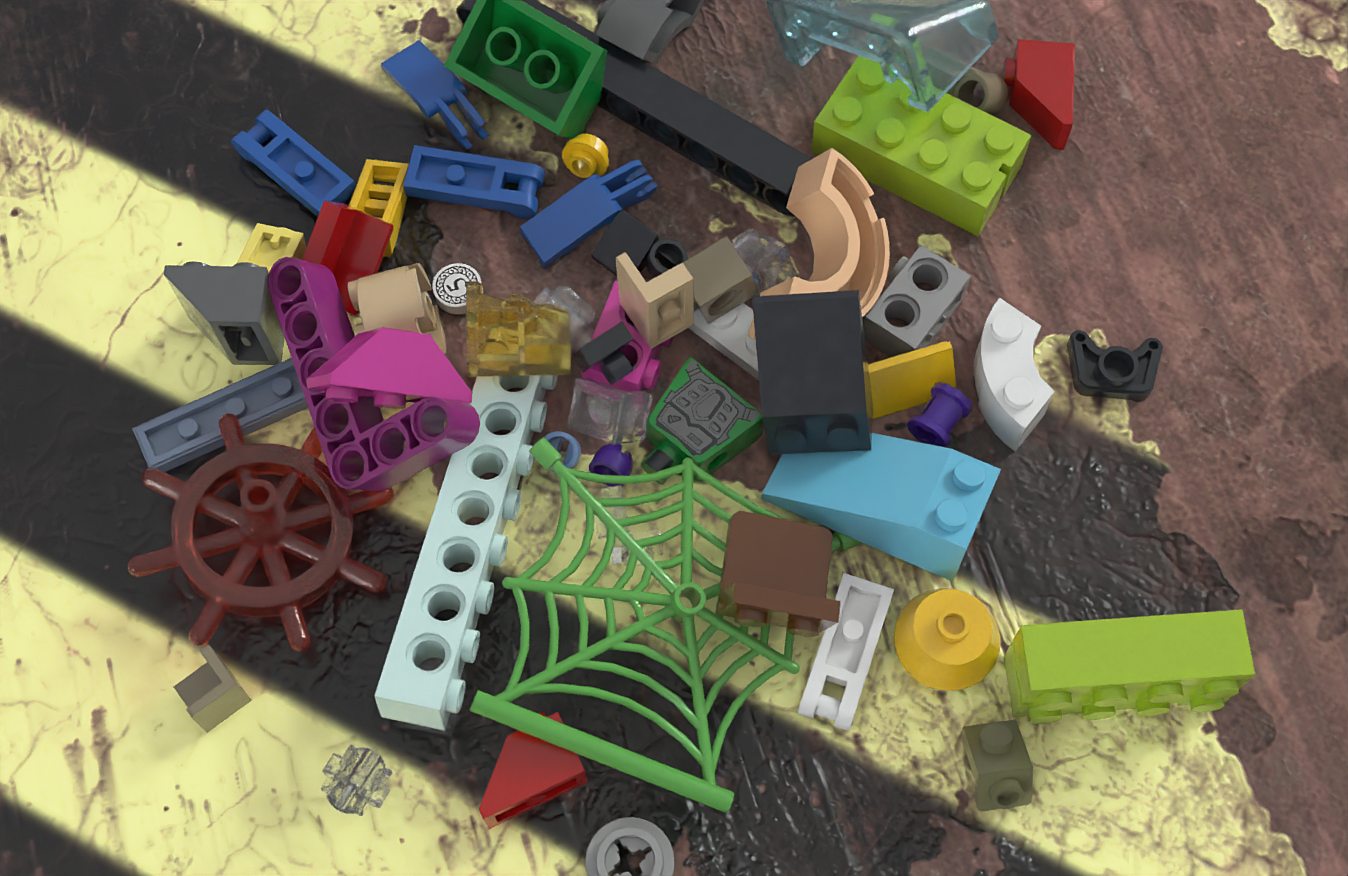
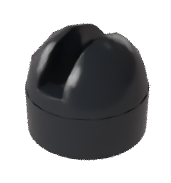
[646,239,688,278]

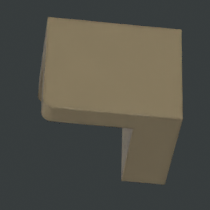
[173,644,252,733]

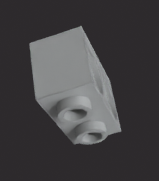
[862,245,971,357]

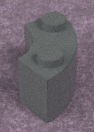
[595,0,704,64]

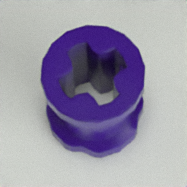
[907,382,972,448]

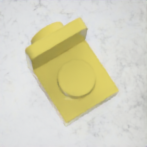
[237,223,306,272]

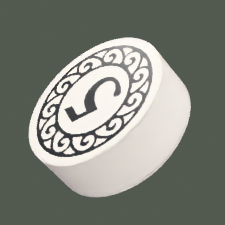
[432,263,483,315]

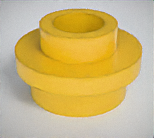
[562,134,609,178]

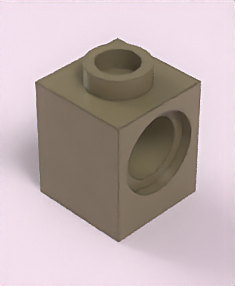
[683,236,759,324]

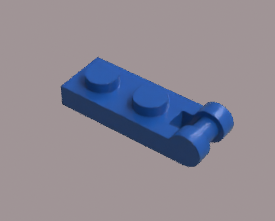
[230,109,356,217]
[403,145,546,219]

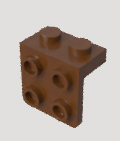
[716,511,841,637]

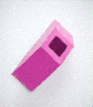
[306,327,472,409]

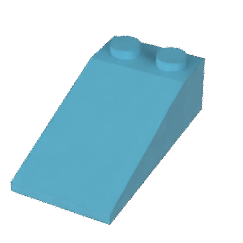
[761,433,1001,582]

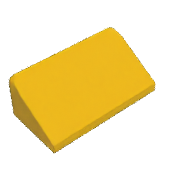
[868,341,956,419]

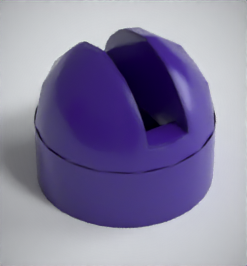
[589,443,634,488]

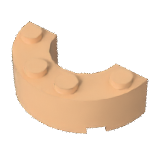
[748,148,890,340]

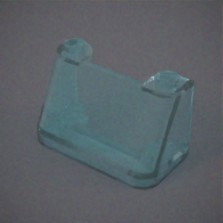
[766,0,999,112]

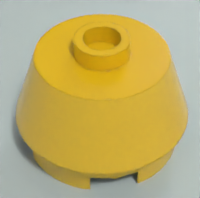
[894,588,1001,691]

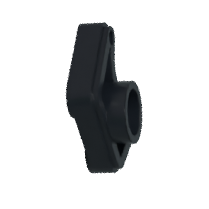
[1067,330,1163,402]

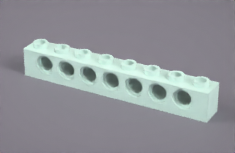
[374,328,559,730]

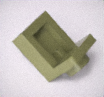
[962,719,1033,811]

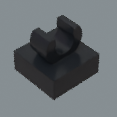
[573,322,634,385]

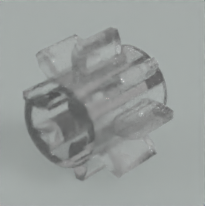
[320,745,392,816]

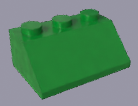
[444,0,607,139]

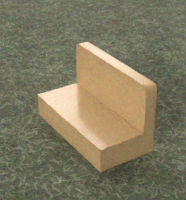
[616,252,694,349]

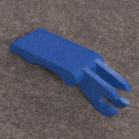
[381,40,490,150]
[520,160,658,269]

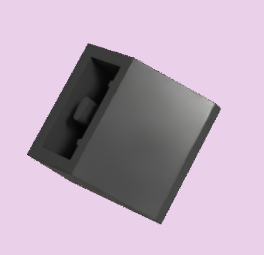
[164,261,285,365]

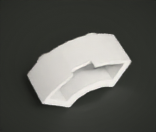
[973,298,1055,452]

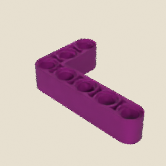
[267,257,480,492]

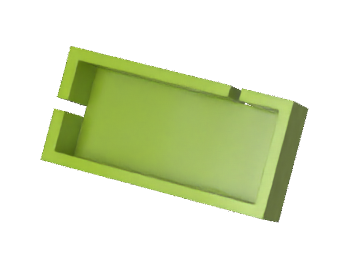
[811,51,1031,236]
[1004,609,1255,724]

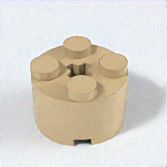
[348,263,446,353]

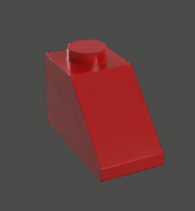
[1002,39,1075,150]
[479,712,588,829]

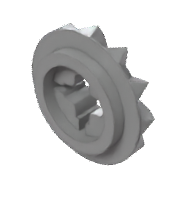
[585,817,674,876]

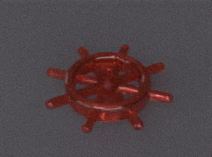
[127,413,394,652]

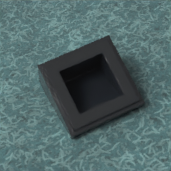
[591,209,659,276]

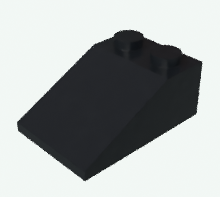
[752,290,873,455]

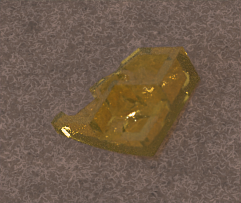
[466,281,571,377]

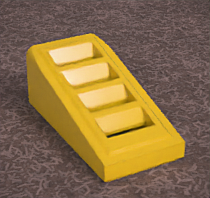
[349,159,409,257]

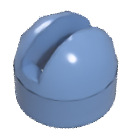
[545,431,581,472]

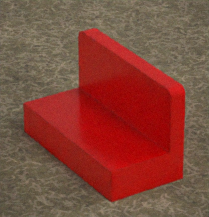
[302,201,394,315]

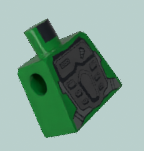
[641,357,763,485]

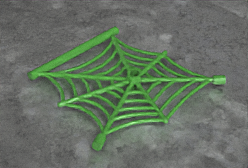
[470,437,863,813]

